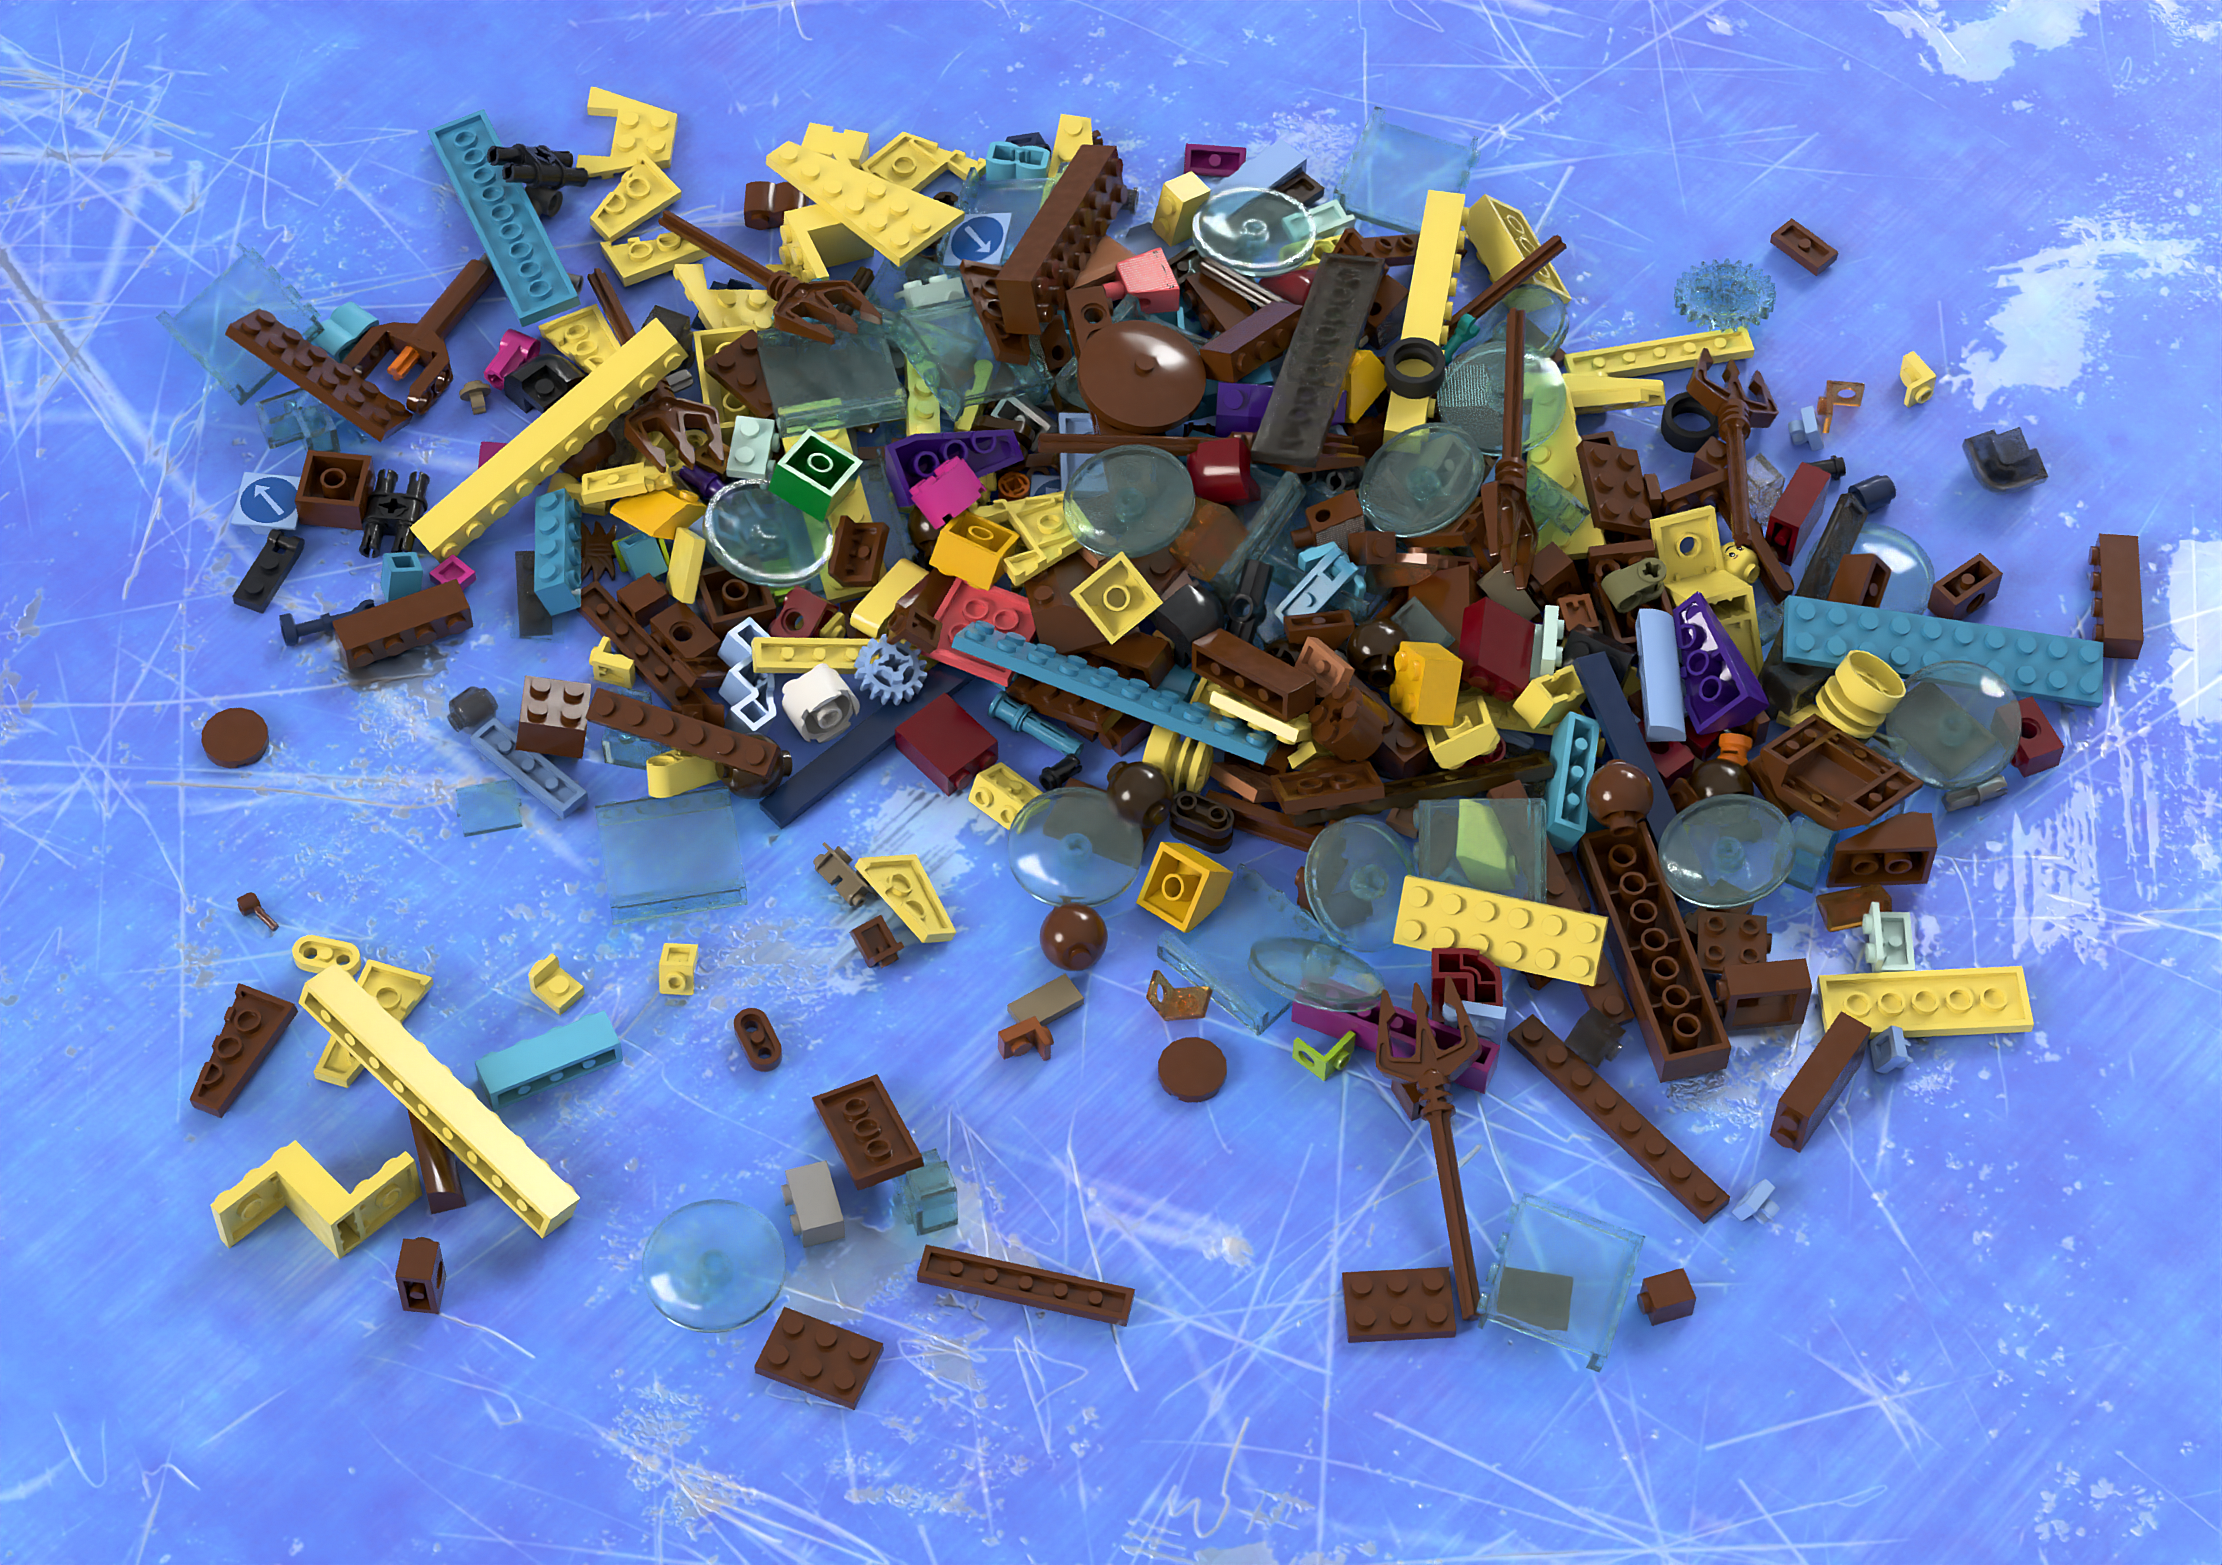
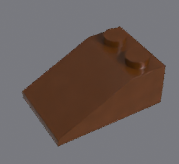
[1826,811,1938,888]

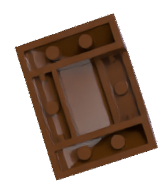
[1024,542,1141,657]
[1760,713,1924,832]

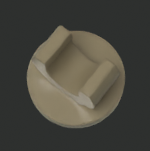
[459,380,491,415]

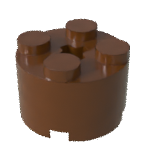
[1308,682,1389,763]

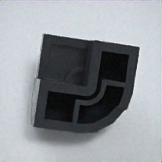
[504,354,587,414]
[1155,583,1225,669]

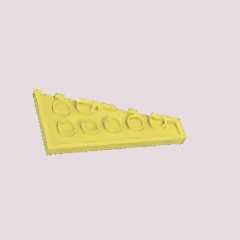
[766,141,965,267]
[1526,383,1607,560]

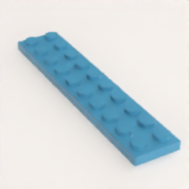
[427,109,581,327]
[1783,595,2103,708]
[951,620,1280,765]

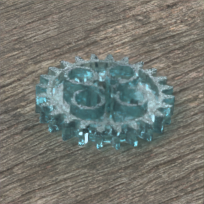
[1674,258,1776,333]

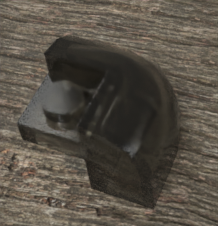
[1962,427,2048,495]

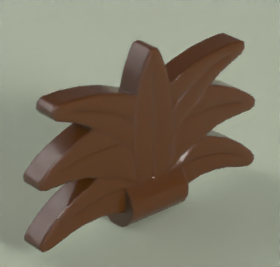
[581,521,616,582]

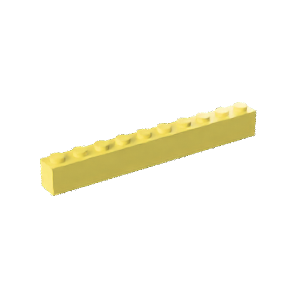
[1383,190,1470,455]
[410,318,689,564]
[298,962,580,1239]

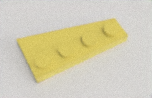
[538,304,621,374]

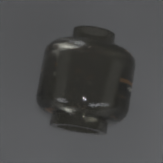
[447,686,498,735]

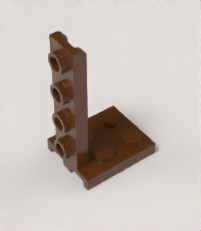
[1324,228,1467,326]
[1658,467,1794,607]
[1402,497,1543,623]
[1206,789,1347,925]

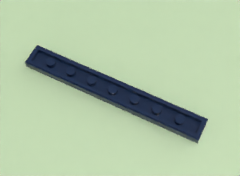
[1572,651,1710,902]
[759,662,977,829]

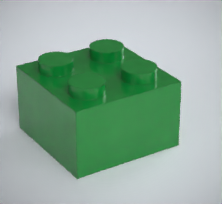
[768,429,864,523]

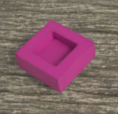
[429,554,476,591]

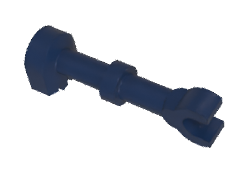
[279,599,375,647]

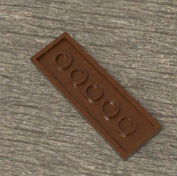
[225,308,414,442]

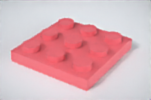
[917,577,1037,687]

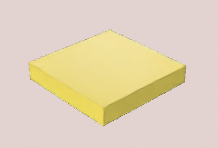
[665,527,706,604]

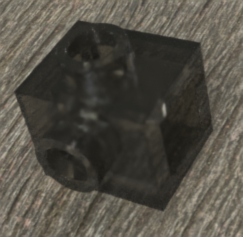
[1563,1006,1626,1068]

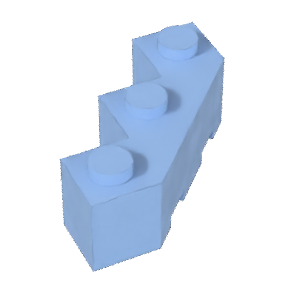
[717,617,776,735]

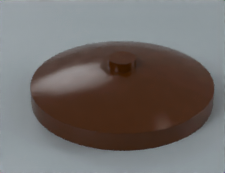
[1077,320,1206,434]

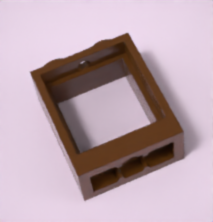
[1713,958,1813,1031]

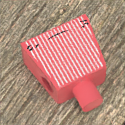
[1101,247,1180,315]

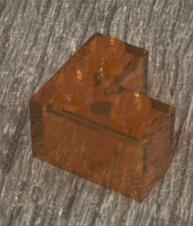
[1168,495,1249,582]

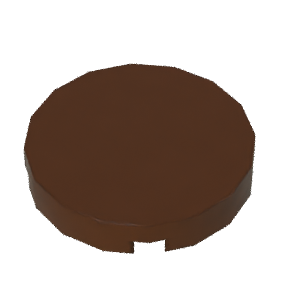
[201,708,269,769]
[1158,1037,1227,1103]

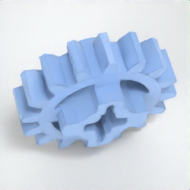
[854,634,927,706]

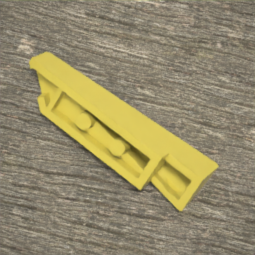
[1523,372,1666,414]

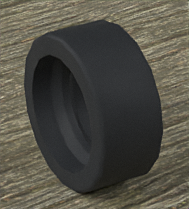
[1384,337,1445,399]
[1661,392,1719,453]

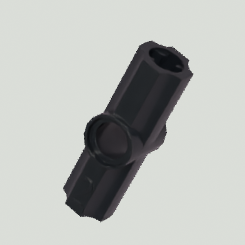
[1225,559,1275,645]

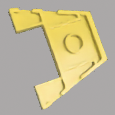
[576,87,678,180]
[861,132,986,193]
[673,264,790,344]
[965,494,1093,586]

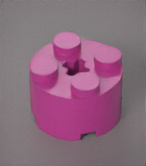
[909,456,987,529]

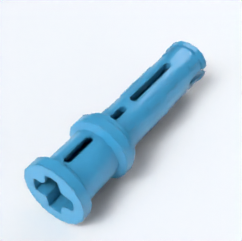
[988,690,1085,758]

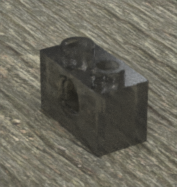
[1761,661,1836,717]

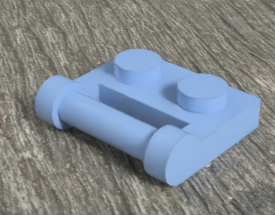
[1442,1000,1507,1052]

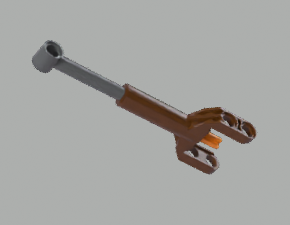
[341,185,563,415]

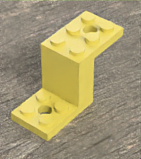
[779,149,874,283]
[1649,505,1766,682]
[210,1140,422,1260]

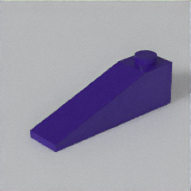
[1215,381,1347,438]
[885,429,1024,507]
[1672,591,1770,735]

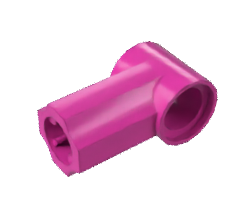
[484,328,541,391]

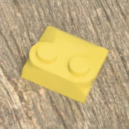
[1069,551,1163,645]
[1422,694,1500,770]

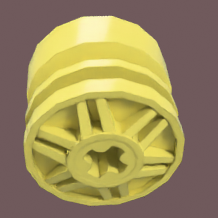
[1815,650,1906,739]
[1142,724,1214,795]

